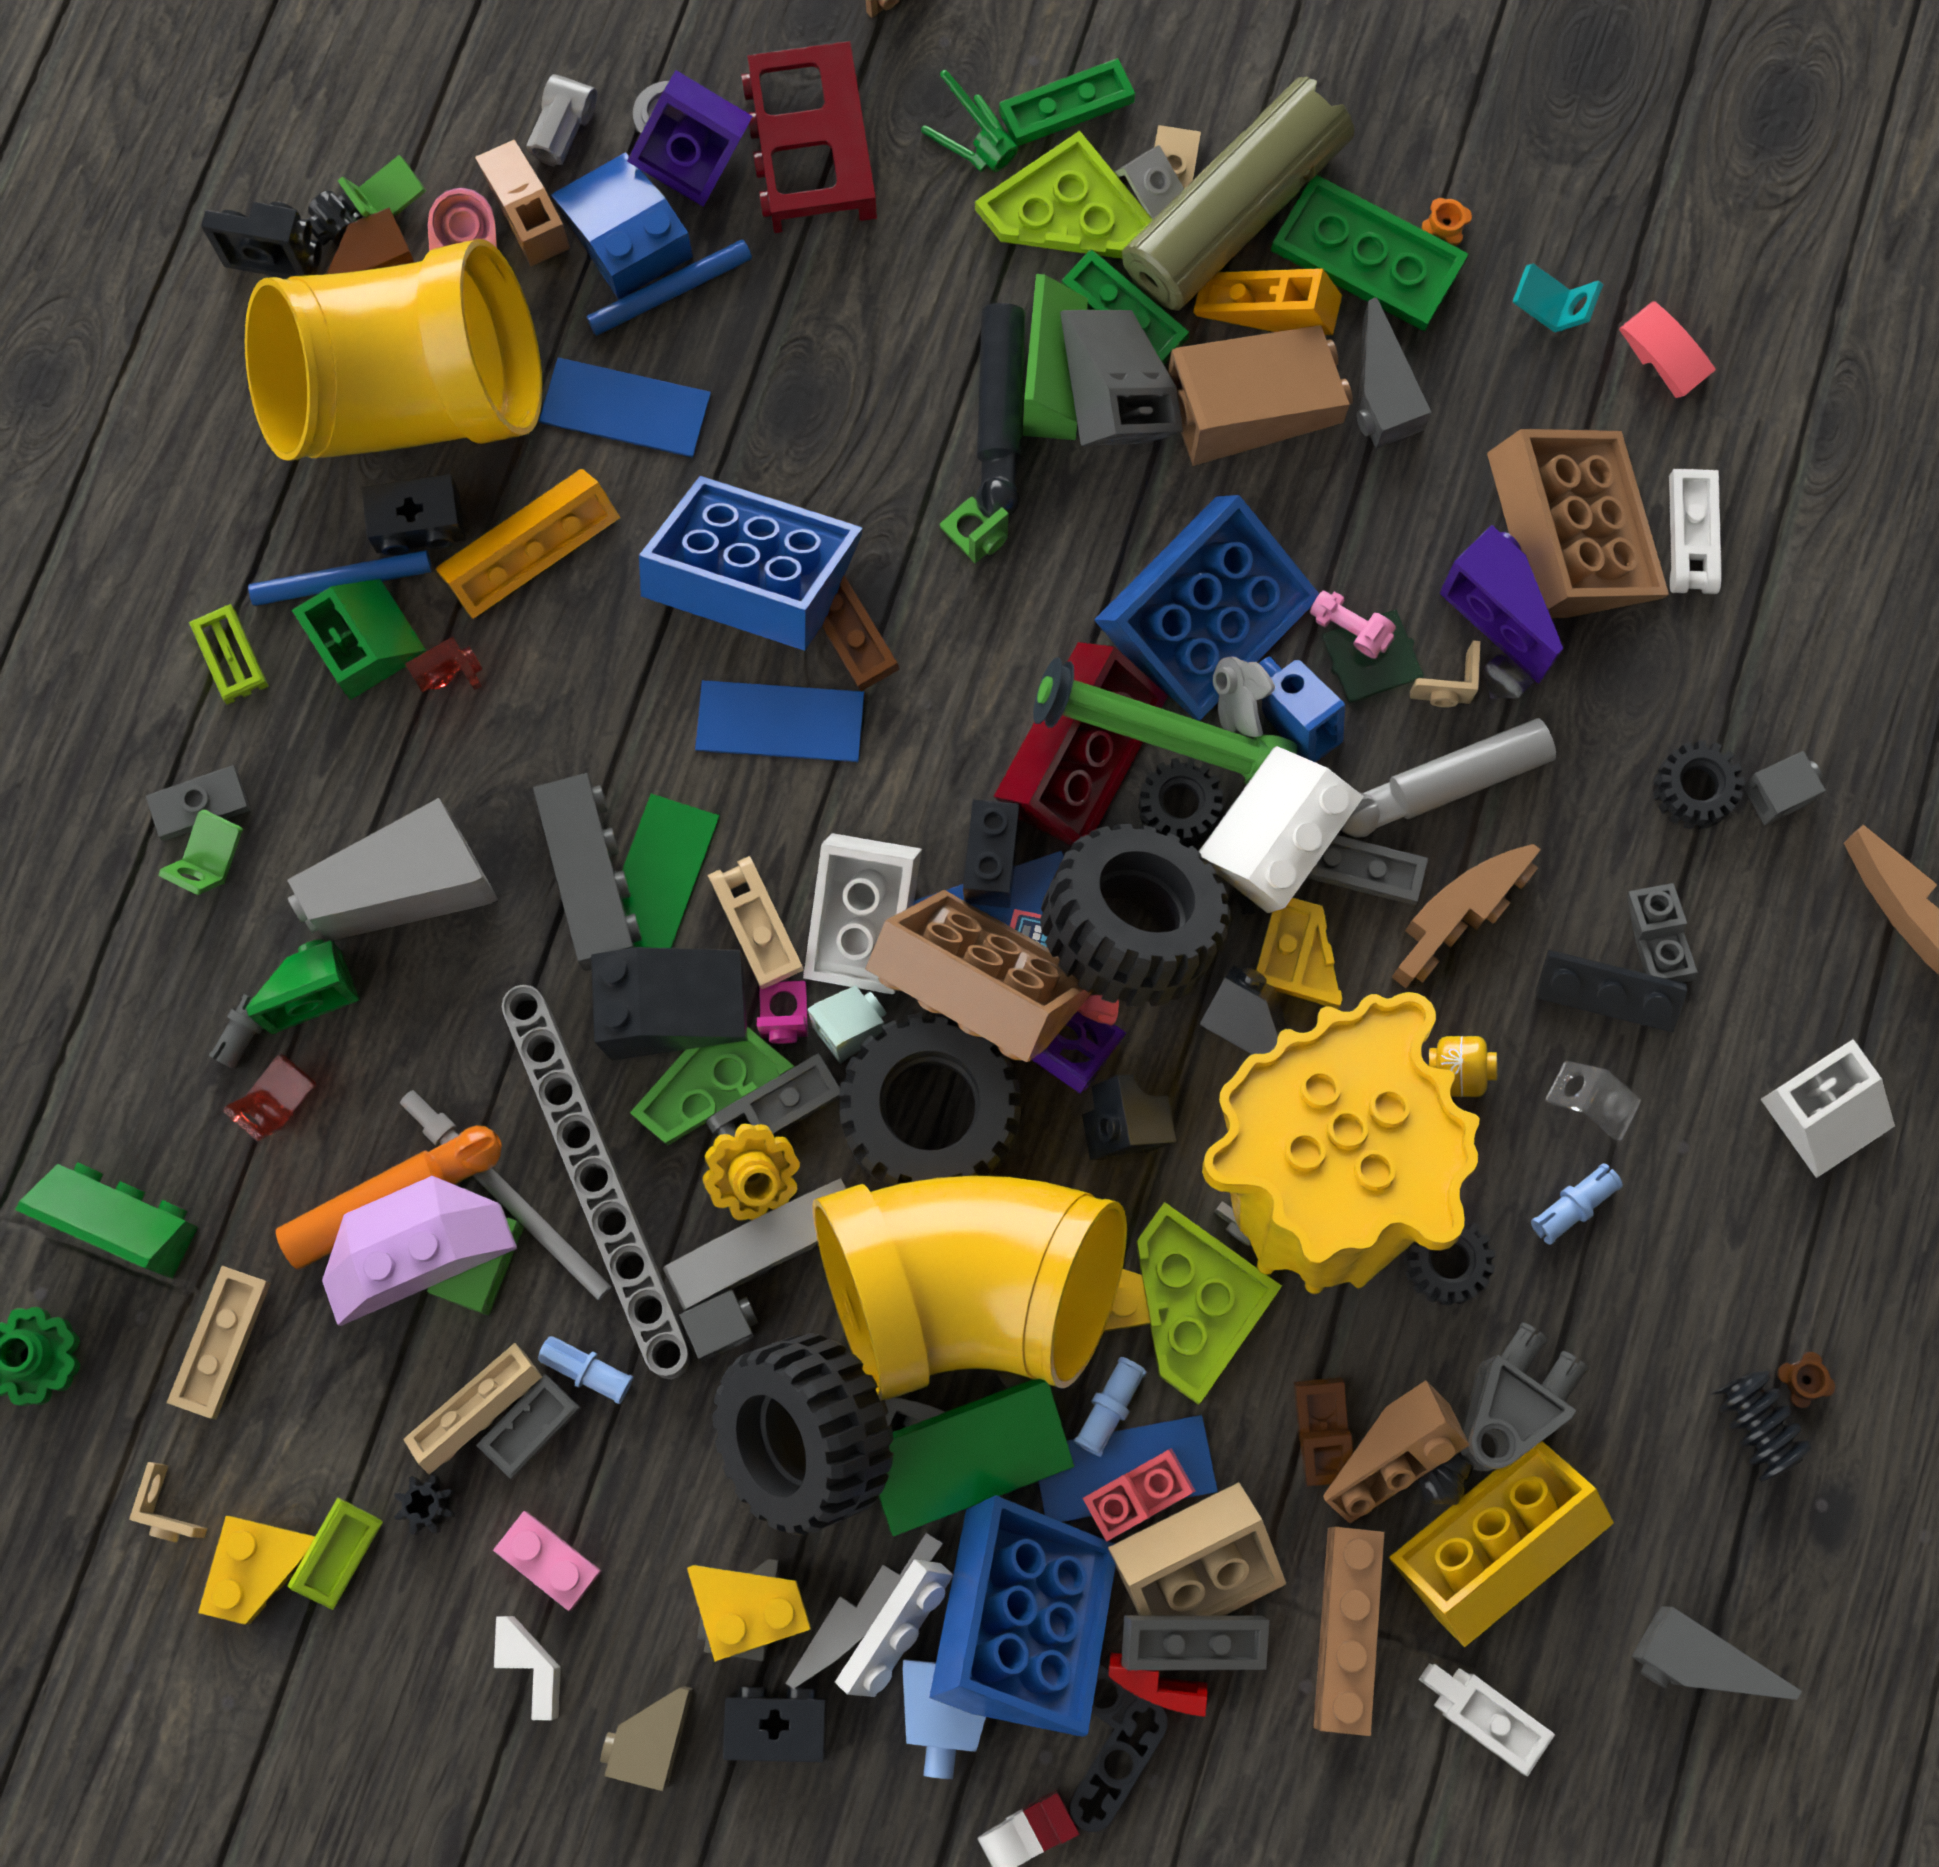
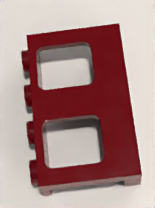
[741,41,877,233]

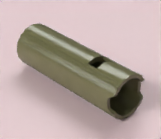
[1122,77,1355,311]

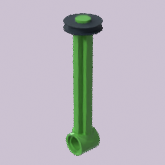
[1033,657,1298,785]

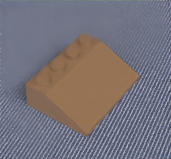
[1487,429,1669,618]
[865,890,1094,1062]

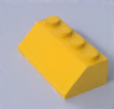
[1389,1441,1614,1647]

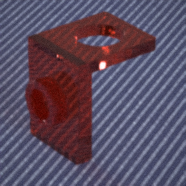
[223,1054,316,1141]

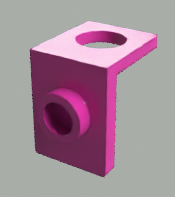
[757,981,808,1044]

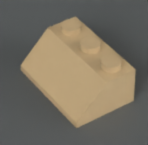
[1108,1482,1286,1616]

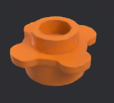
[1421,198,1472,246]

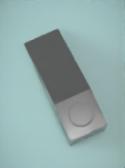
[1356,297,1431,449]
[1631,1606,1802,1700]

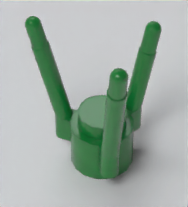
[921,70,1019,172]

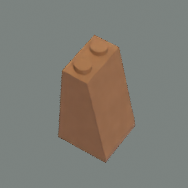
[1168,325,1353,466]

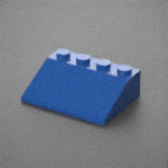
[639,476,862,651]
[1094,495,1319,721]
[929,1495,1115,1737]

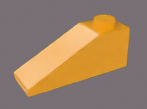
[1193,269,1342,335]

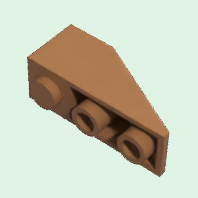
[475,140,570,266]
[1323,1380,1469,1523]

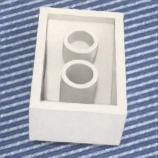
[803,833,922,994]

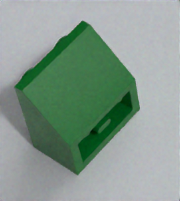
[292,579,428,700]

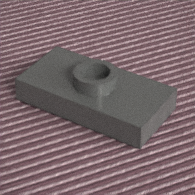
[146,765,251,841]
[476,1374,581,1480]

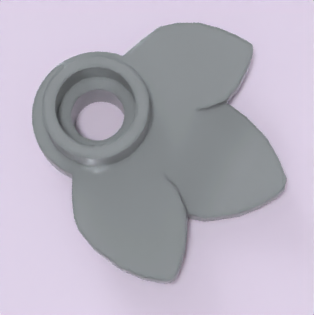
[1213,657,1275,737]

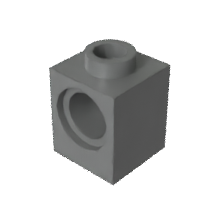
[1743,751,1826,826]
[679,1290,758,1362]

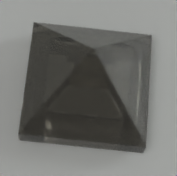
[1483,654,1534,699]

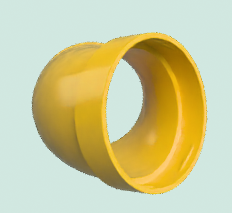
[245,239,542,461]
[812,1176,1127,1401]

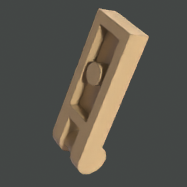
[708,856,804,990]

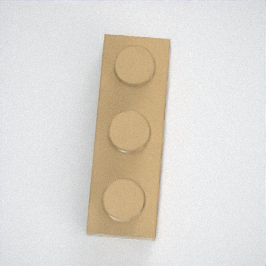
[167,1266,271,1420]
[403,1343,542,1475]

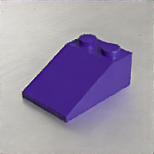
[1439,525,1563,684]

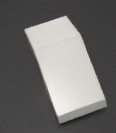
[494,1616,561,1720]

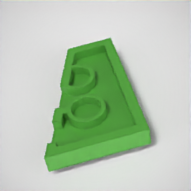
[630,1027,794,1146]

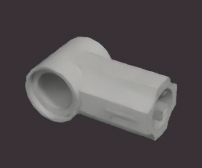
[526,74,597,167]

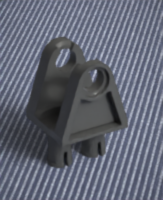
[1458,1322,1589,1472]

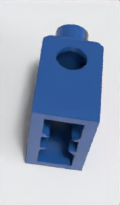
[1258,656,1345,762]

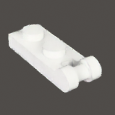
[1669,469,1721,594]

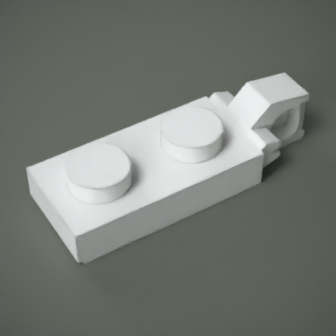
[1418,1663,1555,1776]

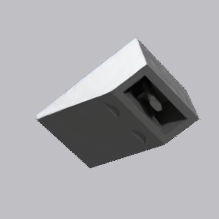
[1060,310,1183,446]

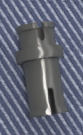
[208,994,263,1070]

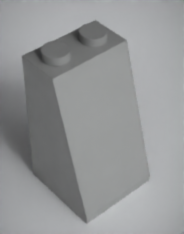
[287,798,498,941]

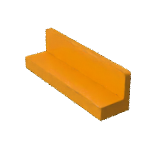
[436,469,620,619]

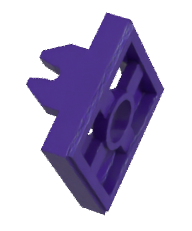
[1031,1011,1126,1094]

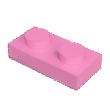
[493,1511,602,1611]

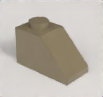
[600,1686,694,1791]

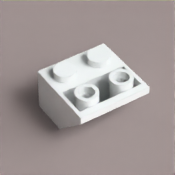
[1761,1039,1895,1178]

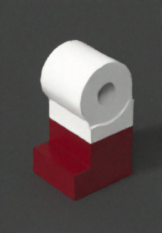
[977,1790,1079,1867]

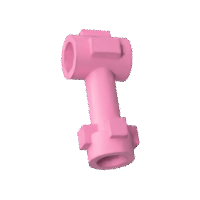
[1310,591,1396,659]

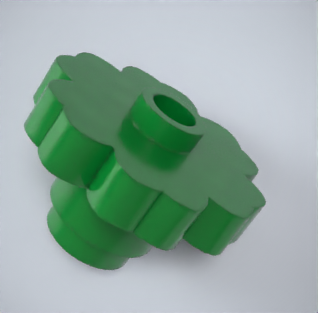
[0,1307,80,1406]

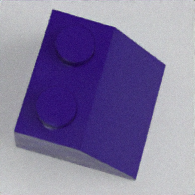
[627,70,753,207]

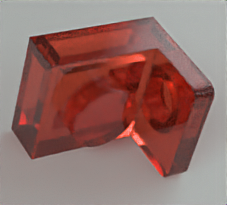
[405,637,483,692]

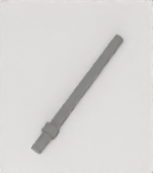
[400,1090,612,1300]

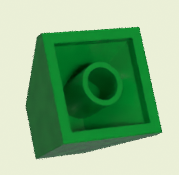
[246,939,359,1035]

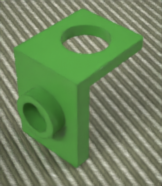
[338,155,426,217]
[940,497,1009,563]
[158,809,243,895]

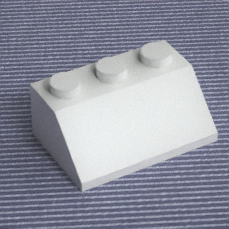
[1199,746,1364,913]

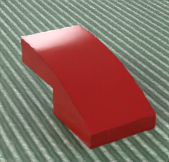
[1108,1653,1207,1717]

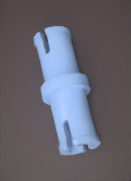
[1531,1163,1623,1245]
[1074,1357,1147,1457]

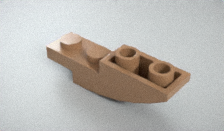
[1392,844,1541,988]

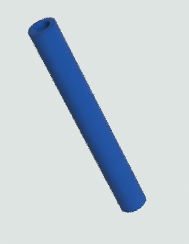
[586,239,752,336]
[248,550,432,606]

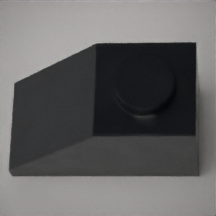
[1199,965,1288,1054]

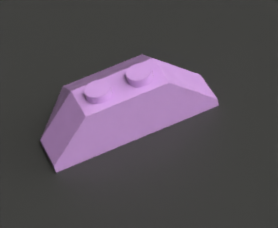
[322,1176,517,1326]

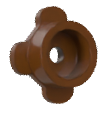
[1777,1352,1835,1408]

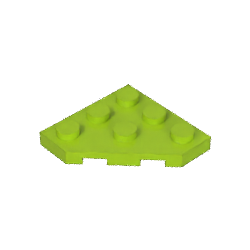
[975,131,1153,259]
[1136,1202,1282,1405]

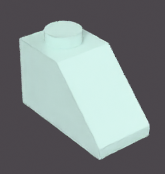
[808,985,886,1064]

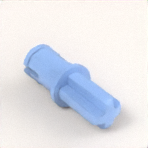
[538,1336,634,1404]

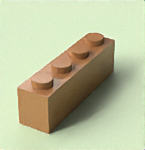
[1313,1527,1384,1736]

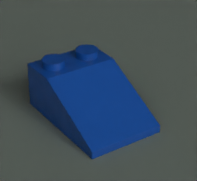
[551,152,693,300]

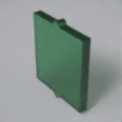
[1322,609,1424,703]

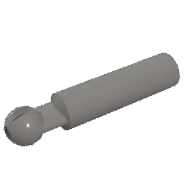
[1341,718,1556,838]

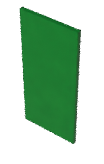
[622,793,720,948]

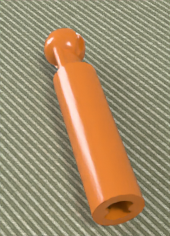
[276,1125,502,1270]

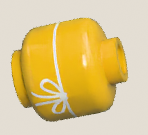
[1429,1036,1497,1097]

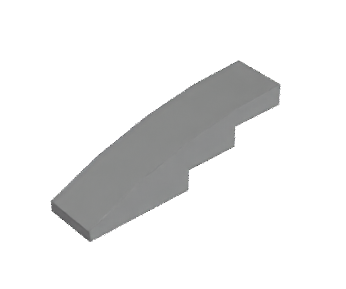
[663,1178,846,1311]
[786,1533,943,1689]

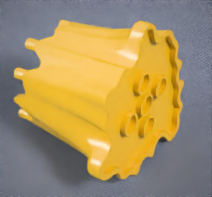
[1202,992,1480,1294]

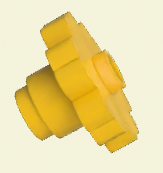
[703,1123,800,1220]

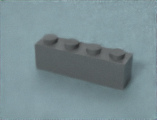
[533,773,642,971]

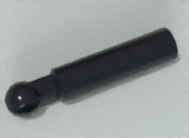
[976,303,1025,519]

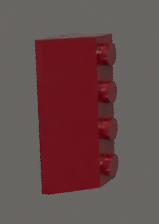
[993,642,1168,846]

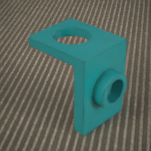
[1513,263,1603,333]

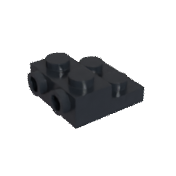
[201,201,322,279]

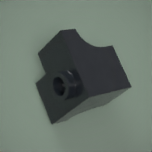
[1082,1074,1176,1161]

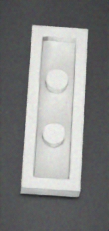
[835,1559,954,1697]

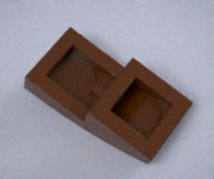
[1294,1377,1353,1486]

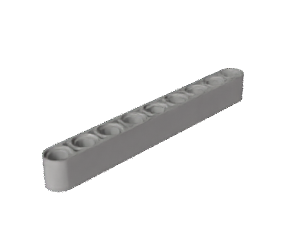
[502,985,692,1379]

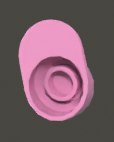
[428,188,497,251]

